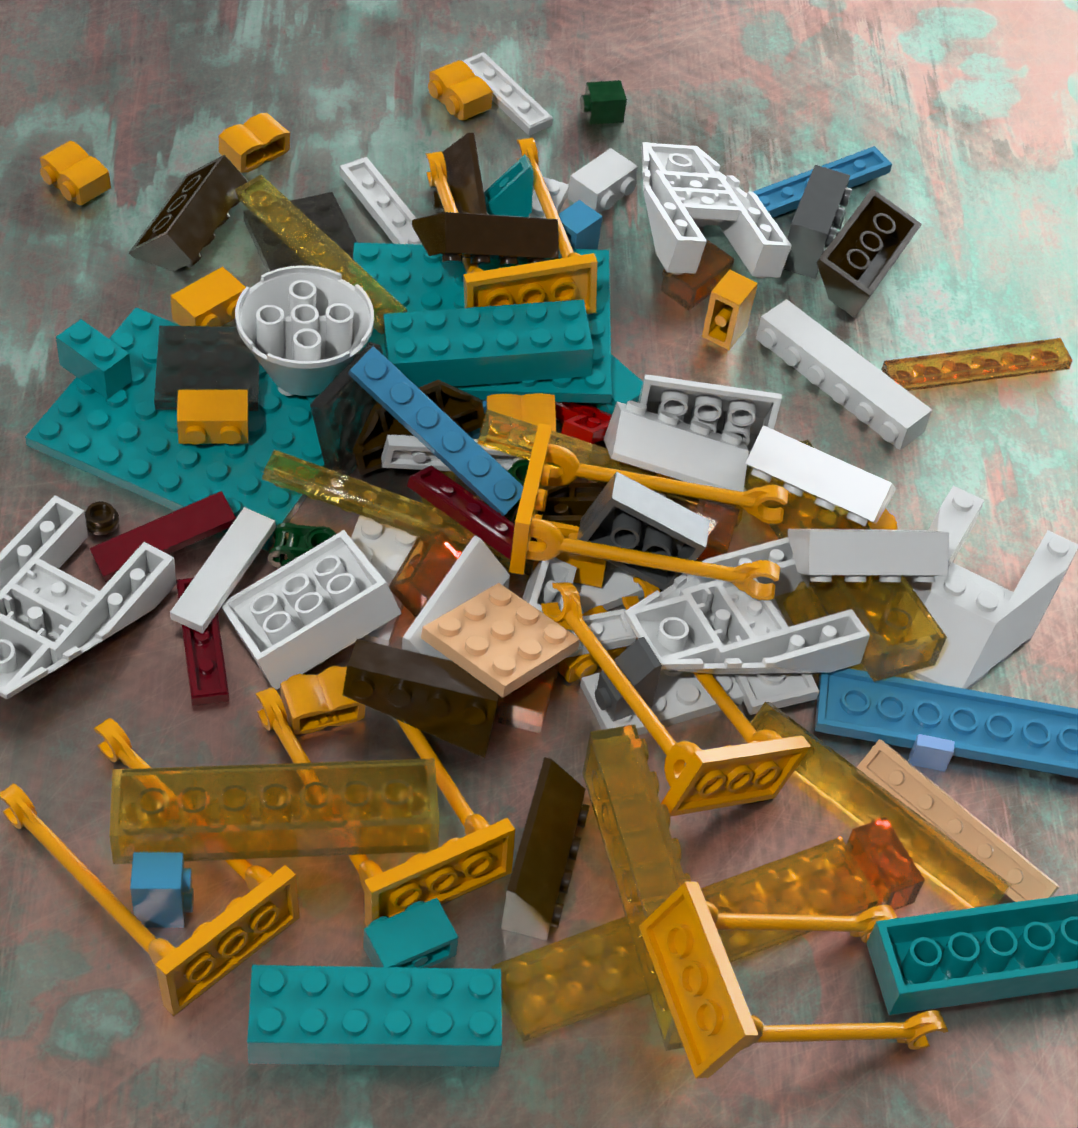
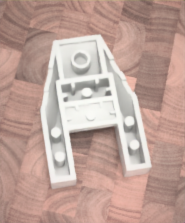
[641,143,792,279]
[893,485,1078,689]
[0,495,176,699]
[624,537,870,674]

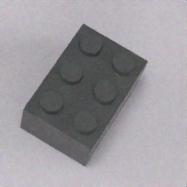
[783,165,852,279]
[577,471,710,590]

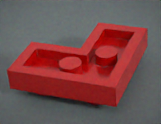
[555,402,612,446]

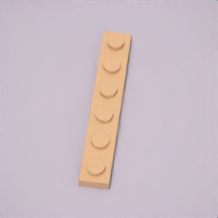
[856,739,1060,902]

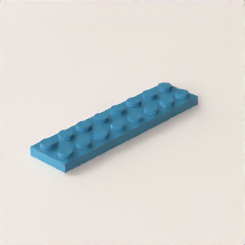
[814,668,1078,778]

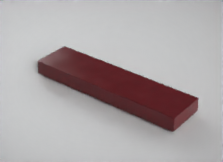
[407,465,537,560]
[90,491,236,582]
[176,578,229,706]

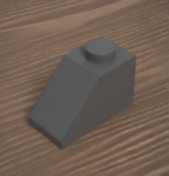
[595,637,662,722]

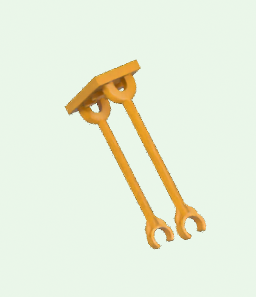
[426,138,598,314]
[509,423,789,600]
[541,577,811,817]
[255,687,515,927]
[0,718,300,1016]
[639,881,948,1079]

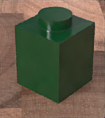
[580,80,627,125]

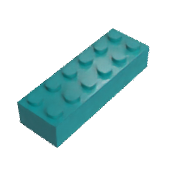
[383,299,593,387]
[866,894,1078,1015]
[247,965,502,1067]

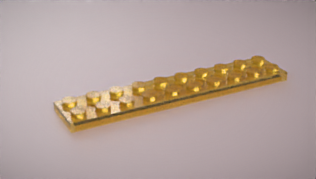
[491,837,879,1042]

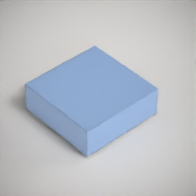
[909,734,955,772]

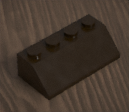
[430,133,487,215]
[129,155,249,271]
[816,188,922,317]
[412,212,559,266]
[501,757,590,941]

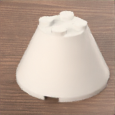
[235,266,374,396]

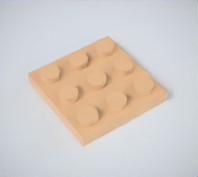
[421,583,580,697]

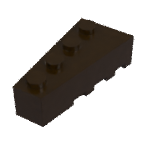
[343,639,500,758]

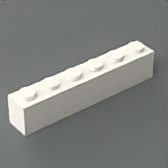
[756,299,932,450]

